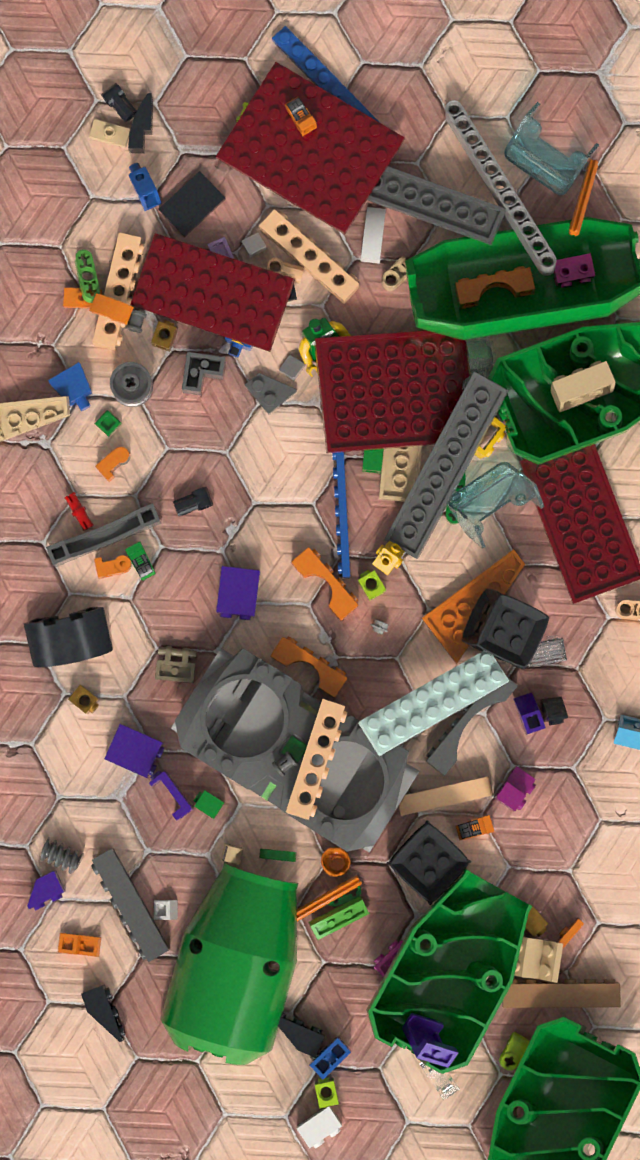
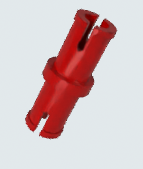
[64,492,94,531]

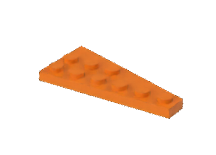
[422,549,525,665]

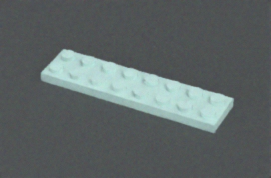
[358,650,509,756]

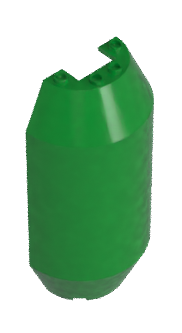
[405,217,640,340]

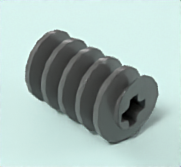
[40,837,84,874]

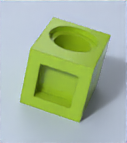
[358,570,386,601]
[315,1077,339,1108]

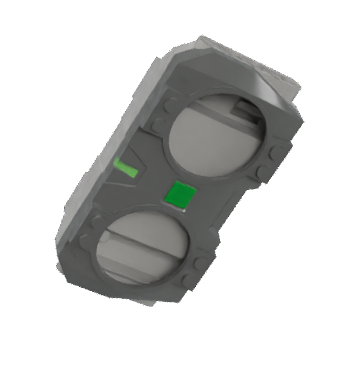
[171,648,419,852]

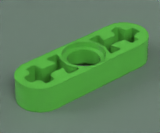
[75,250,100,303]

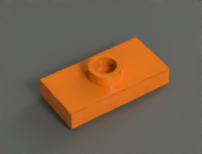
[63,288,103,309]
[556,918,584,948]

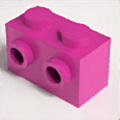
[553,253,595,288]

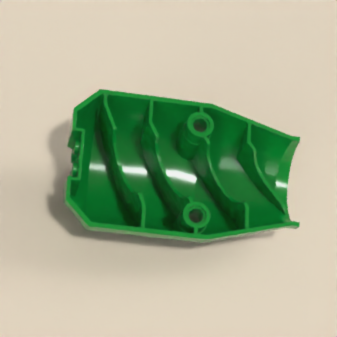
[488,322,640,465]
[160,862,298,1065]
[366,869,532,1074]
[488,1017,640,1160]

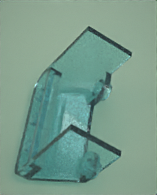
[504,102,599,195]
[448,462,544,549]

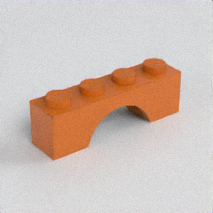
[455,266,535,310]
[291,547,359,621]
[270,636,347,698]

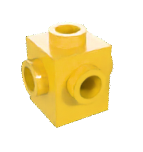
[373,541,405,575]

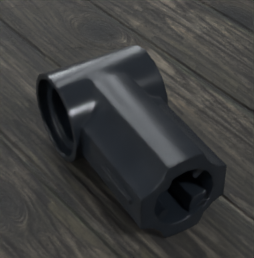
[101,83,137,122]
[173,487,214,517]

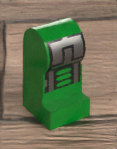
[125,542,156,581]

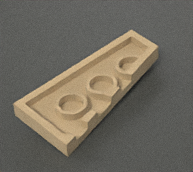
[0,396,70,442]

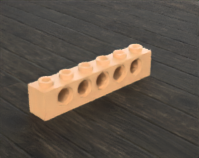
[259,209,359,304]
[93,233,145,351]
[286,699,348,820]

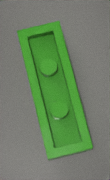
[309,896,369,940]

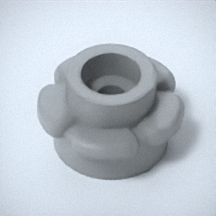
[370,619,389,635]

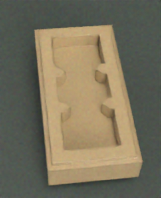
[89,119,131,148]

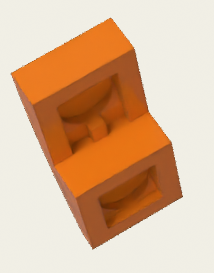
[89,293,134,325]
[58,933,102,957]

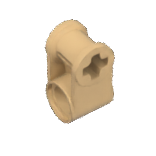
[382,256,407,291]

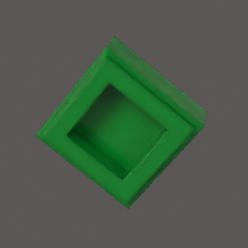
[94,410,122,437]

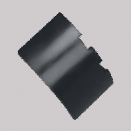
[23,607,113,667]

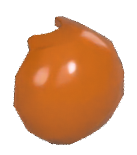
[321,847,351,877]

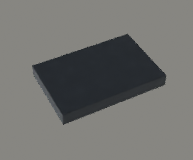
[158,171,226,238]

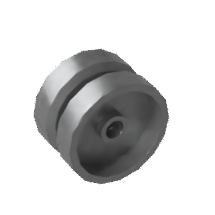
[110,362,153,407]

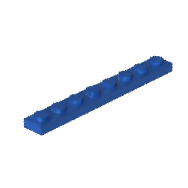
[272,26,380,123]
[332,452,350,578]

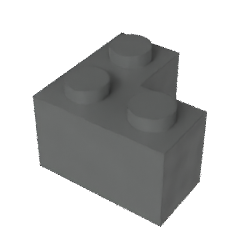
[182,352,226,396]

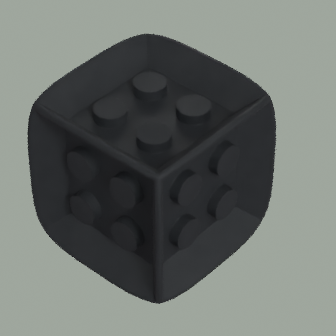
[462,588,549,669]
[386,820,471,905]

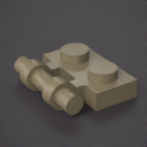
[155,646,197,683]

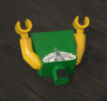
[299,318,351,377]

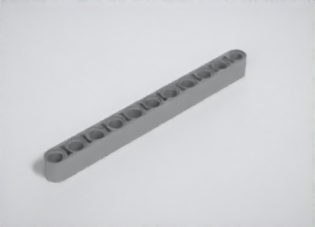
[445,100,556,276]

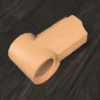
[266,258,304,284]

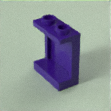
[216,566,261,620]
[104,724,165,778]
[149,771,194,821]
[402,1013,458,1068]

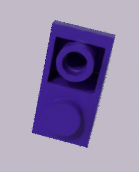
[513,692,546,735]
[27,871,66,911]

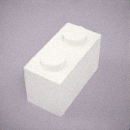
[296,1106,342,1148]

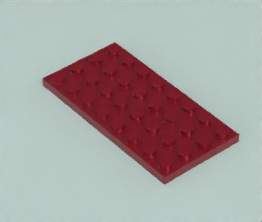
[130,233,295,352]
[519,444,640,604]

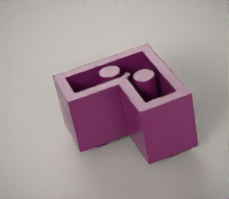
[494,766,536,811]

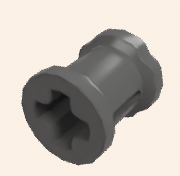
[126,310,147,333]
[272,751,298,777]

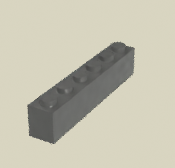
[91,848,170,962]

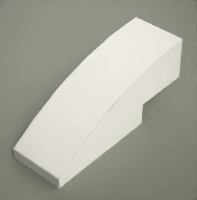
[361,207,386,264]

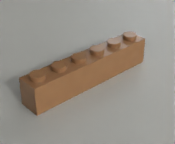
[502,979,621,1008]

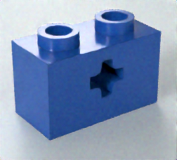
[309,1036,351,1079]

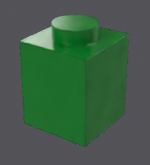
[362,449,384,474]
[194,790,225,819]

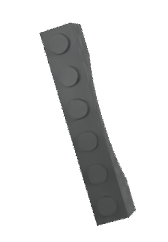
[46,503,162,567]
[426,677,518,776]

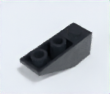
[541,696,568,726]
[81,984,126,1042]
[278,1013,325,1058]

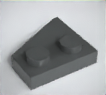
[245,373,297,415]

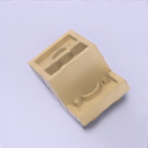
[514,936,563,983]

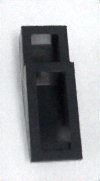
[128,93,153,153]

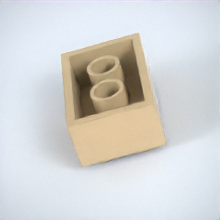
[551,361,615,413]

